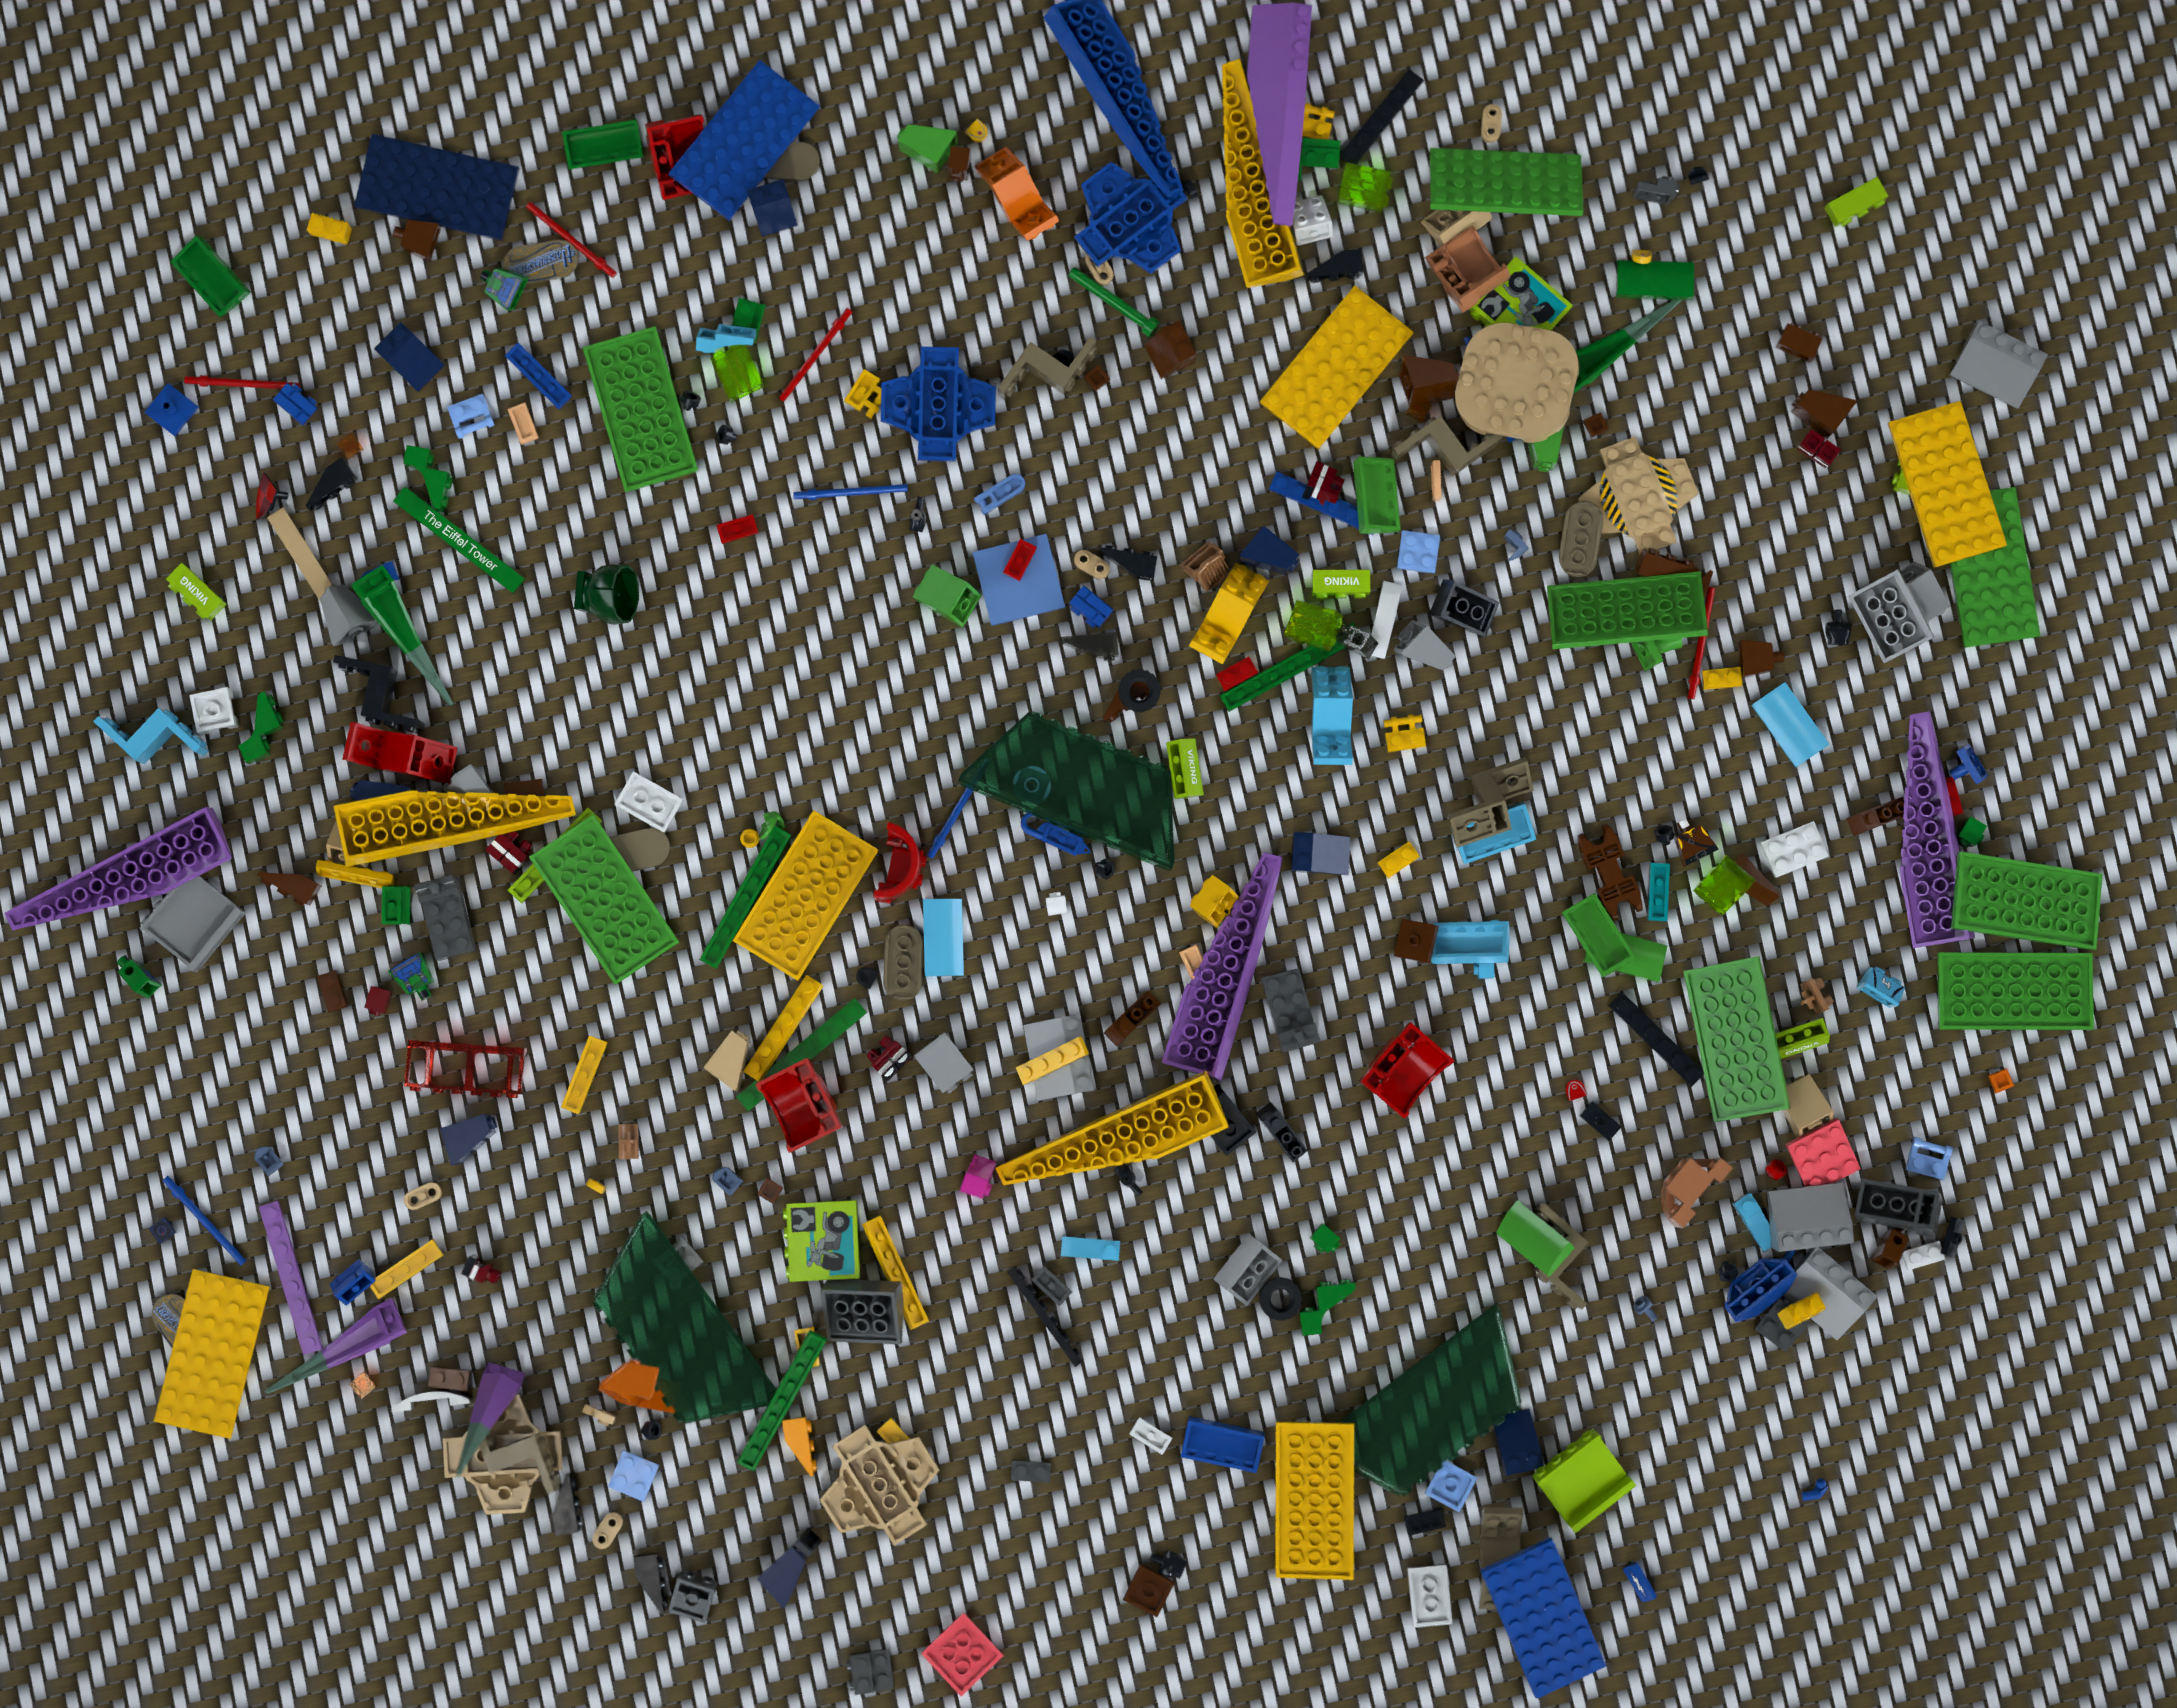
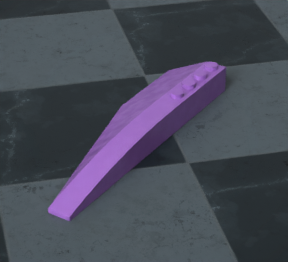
[1247,3,1312,226]
[1900,711,1975,948]
[4,807,232,930]
[1162,853,1283,1081]

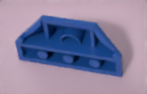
[1724,1259,1797,1322]

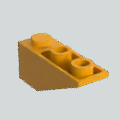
[782,1416,817,1476]

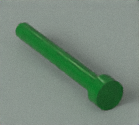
[1068,267,1160,338]

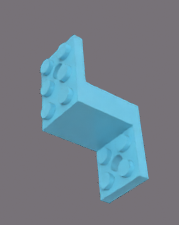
[1311,666,1353,765]
[93,708,209,764]

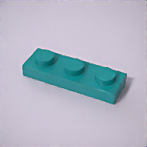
[1647,863,1670,922]

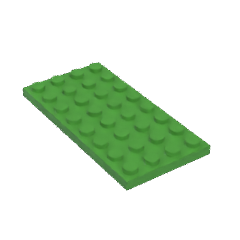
[1429,148,1583,216]
[582,326,699,493]
[1949,487,2041,648]
[1547,572,1708,649]
[529,814,679,985]
[1951,852,2103,950]
[1937,952,2094,1030]
[1683,956,1791,1123]

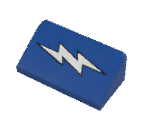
[1623,1562,1657,1602]

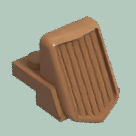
[1179,541,1230,591]

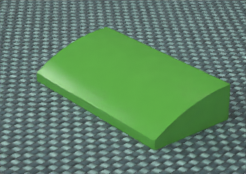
[1353,456,1400,534]
[1562,893,1635,977]
[1583,932,1667,983]
[1496,1200,1574,1277]

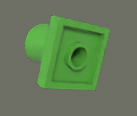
[1631,638,1683,672]

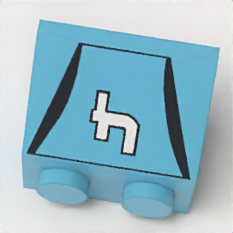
[1856,966,1905,1008]

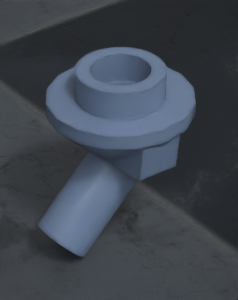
[1633,1296,1658,1322]

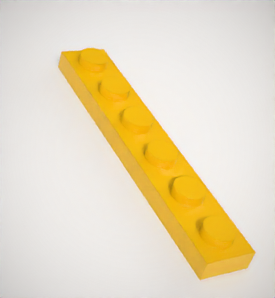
[743,975,823,1082]
[862,1216,929,1330]

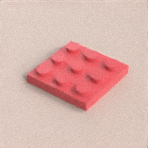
[1785,1118,1861,1187]
[921,1612,1004,1696]

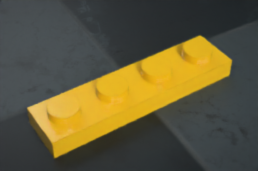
[316,860,394,888]
[561,1035,608,1114]
[1016,1037,1089,1085]
[370,1239,444,1299]

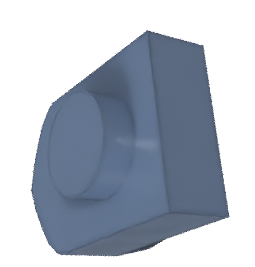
[1503,529,1529,561]
[254,1146,284,1177]
[712,1167,743,1196]

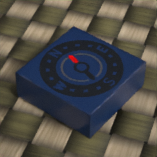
[148,1217,177,1244]

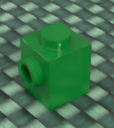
[1957,816,1987,848]
[1310,1223,1341,1253]

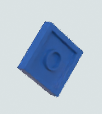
[144,383,199,437]
[1950,744,1989,784]

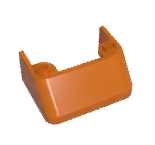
[599,1359,683,1414]

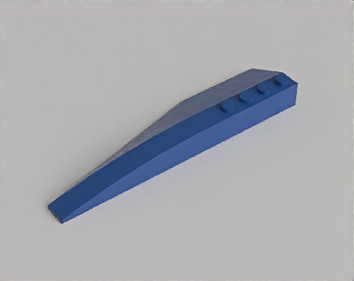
[1043,0,1183,197]

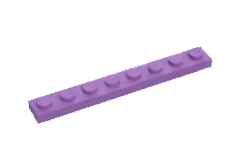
[259,1201,323,1355]

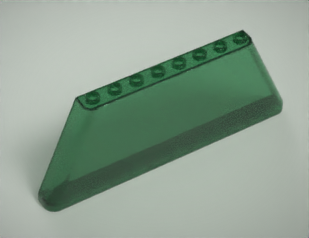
[958,712,1175,871]
[592,1211,776,1424]
[1338,1304,1522,1497]

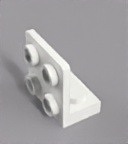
[1293,195,1333,246]

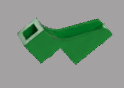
[403,445,453,512]
[238,692,284,764]
[1299,1279,1356,1336]

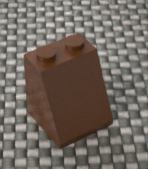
[1144,320,1196,380]
[1398,355,1459,408]
[1791,389,1857,439]

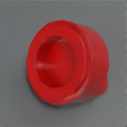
[1765,1159,1787,1180]

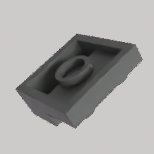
[1632,176,1680,205]
[1754,1297,1810,1352]
[668,1570,718,1623]
[847,1649,894,1695]

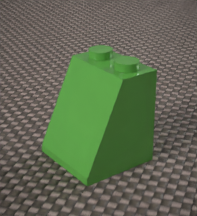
[897,124,958,174]
[1528,426,1564,472]
[913,565,982,628]

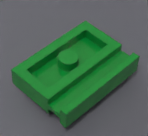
[1302,138,1341,169]
[731,298,766,342]
[381,885,411,925]

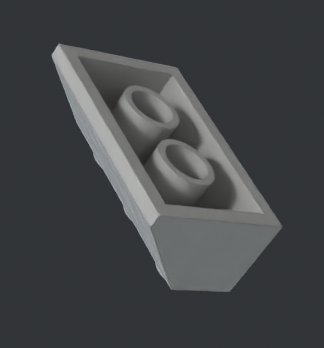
[1213,1234,1283,1306]

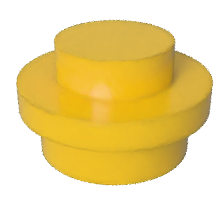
[740,829,760,848]

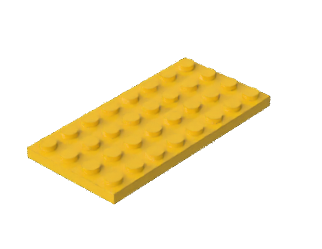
[1260,285,1414,450]
[1887,401,2007,568]
[733,810,879,981]
[154,1269,270,1439]
[1276,1421,1354,1580]

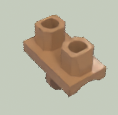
[1800,978,1834,1015]
[618,1124,639,1159]

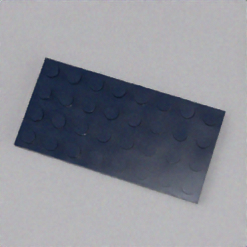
[354,134,520,241]

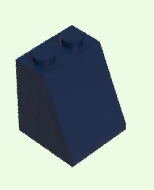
[747,179,798,237]
[1238,526,1300,575]
[350,780,414,801]
[440,1114,497,1165]
[757,1544,808,1608]

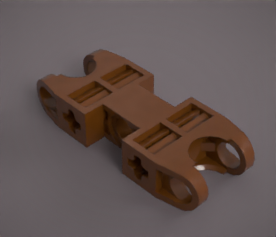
[1577,824,1643,922]

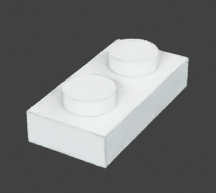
[1902,1241,1945,1270]
[1129,1417,1172,1455]

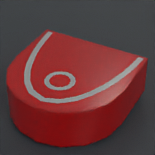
[1565,1080,1587,1101]

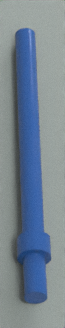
[793,484,908,500]
[926,757,991,859]
[162,1176,247,1266]

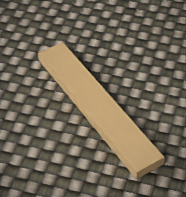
[267,507,333,602]

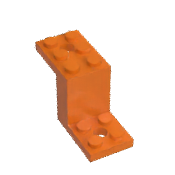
[974,147,1059,241]

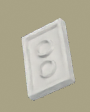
[614,771,684,833]
[1760,821,1829,878]
[1407,1564,1452,1628]

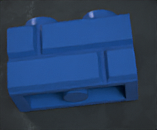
[273,383,318,426]
[1069,585,1113,629]
[329,1259,376,1306]

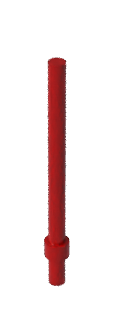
[526,202,617,278]
[778,308,853,402]
[184,375,300,389]
[1687,587,1716,700]

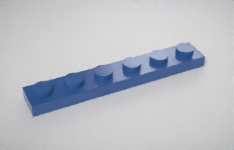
[1269,472,1374,535]

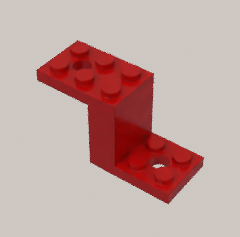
[342,722,458,785]

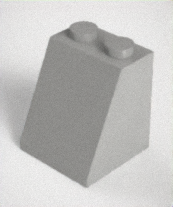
[1900,562,1950,623]
[914,1032,974,1094]

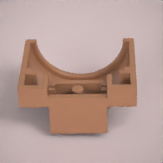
[1425,226,1510,313]
[1661,1158,1733,1228]

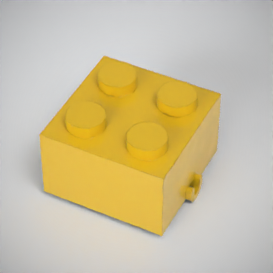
[1189,875,1239,928]

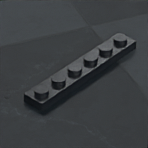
[1339,69,1424,169]
[1608,992,1704,1087]
[1007,1267,1082,1367]

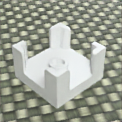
[189,687,239,735]

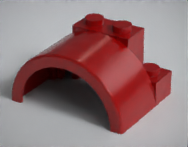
[645,114,704,200]
[873,822,927,904]
[1359,1022,1454,1119]
[756,1058,843,1153]

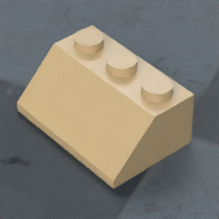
[1421,210,1493,246]

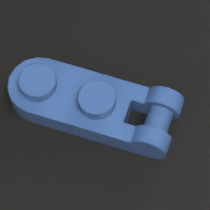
[974,474,1025,515]

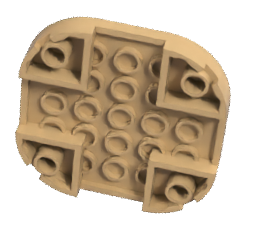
[1455,323,1579,443]

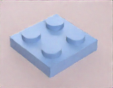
[1397,530,1440,574]
[608,1450,659,1502]
[1424,1459,1477,1512]

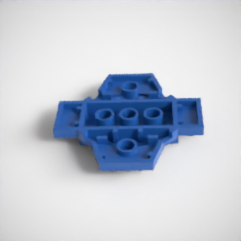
[1074,162,1187,274]
[881,346,996,462]

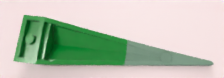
[1573,300,1682,394]
[351,565,453,706]

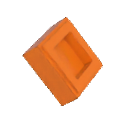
[1988,1068,2014,1094]

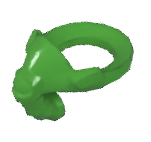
[759,811,785,840]

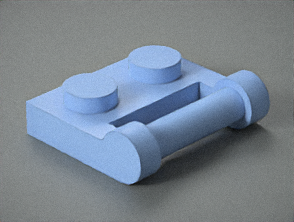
[447,394,495,439]
[1905,1137,1953,1180]

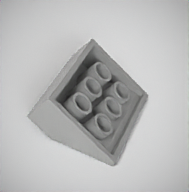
[1949,321,2048,409]
[1848,569,1934,663]
[1023,1014,1094,1101]
[1767,1182,1854,1252]
[1783,1247,1878,1340]

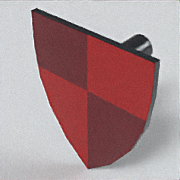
[256,472,288,520]

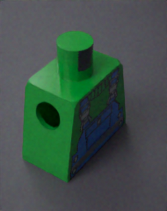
[480,268,529,311]
[388,952,434,1001]
[117,955,162,998]

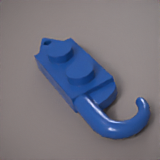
[1020,812,1091,856]

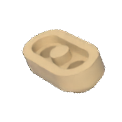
[1481,104,1502,143]
[1085,254,1113,286]
[1074,550,1110,580]
[404,1182,442,1210]
[592,1512,623,1549]

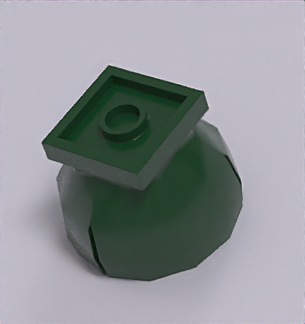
[574,563,639,625]

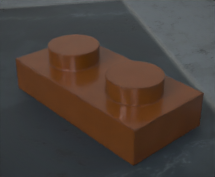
[317,970,348,1013]

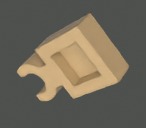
[582,1404,617,1426]

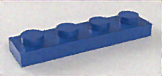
[505,343,572,410]

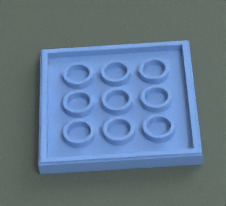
[973,534,1065,626]

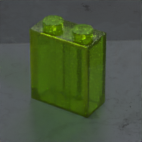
[1337,162,1393,213]
[710,345,765,403]
[1283,600,1343,651]
[1693,855,1755,916]

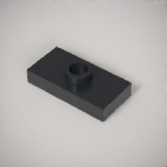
[1579,1101,1622,1141]
[1940,1216,1965,1258]
[1403,1508,1446,1536]
[794,1528,822,1557]

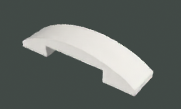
[1366,581,1402,659]
[391,1391,472,1412]

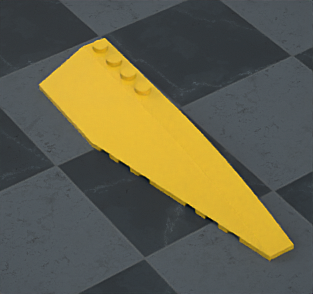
[1222,59,1304,288]
[333,791,576,867]
[995,1071,1229,1185]

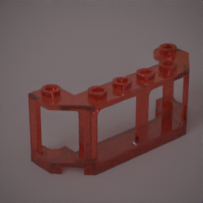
[404,1040,527,1098]

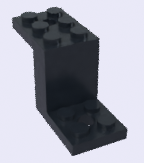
[333,655,425,733]

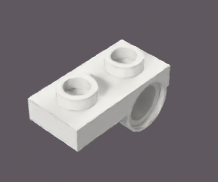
[1046,892,1067,916]

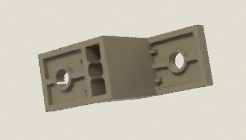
[998,337,1097,400]
[1391,416,1503,477]
[1448,757,1534,848]
[1534,1203,1589,1309]
[470,1417,561,1494]
[1479,1507,1523,1610]

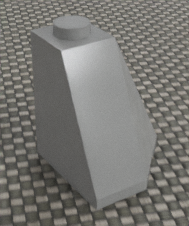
[320,584,377,646]
[1394,620,1456,670]
[441,764,493,793]

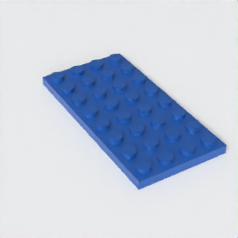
[668,60,820,221]
[1480,1537,1606,1699]

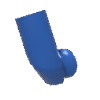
[1802,1478,1828,1501]

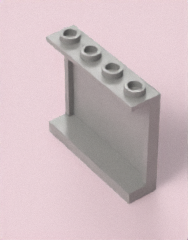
[139,876,246,973]

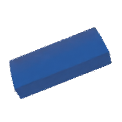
[1181,1416,1265,1473]

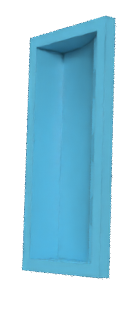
[1751,682,1829,768]
[1450,802,1536,864]
[923,899,964,977]
[1431,921,1509,964]

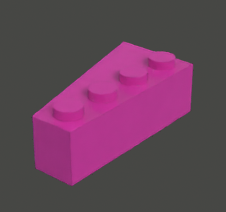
[960,1154,996,1199]

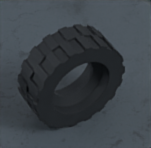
[1118,669,1161,713]
[1259,1277,1302,1321]

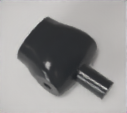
[909,496,926,533]
[1825,610,1851,645]
[1114,1163,1143,1197]
[1149,1550,1187,1579]

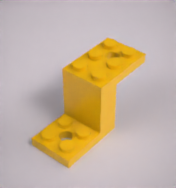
[1189,563,1269,664]

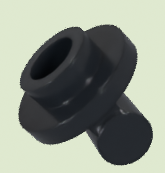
[1688,167,1709,185]

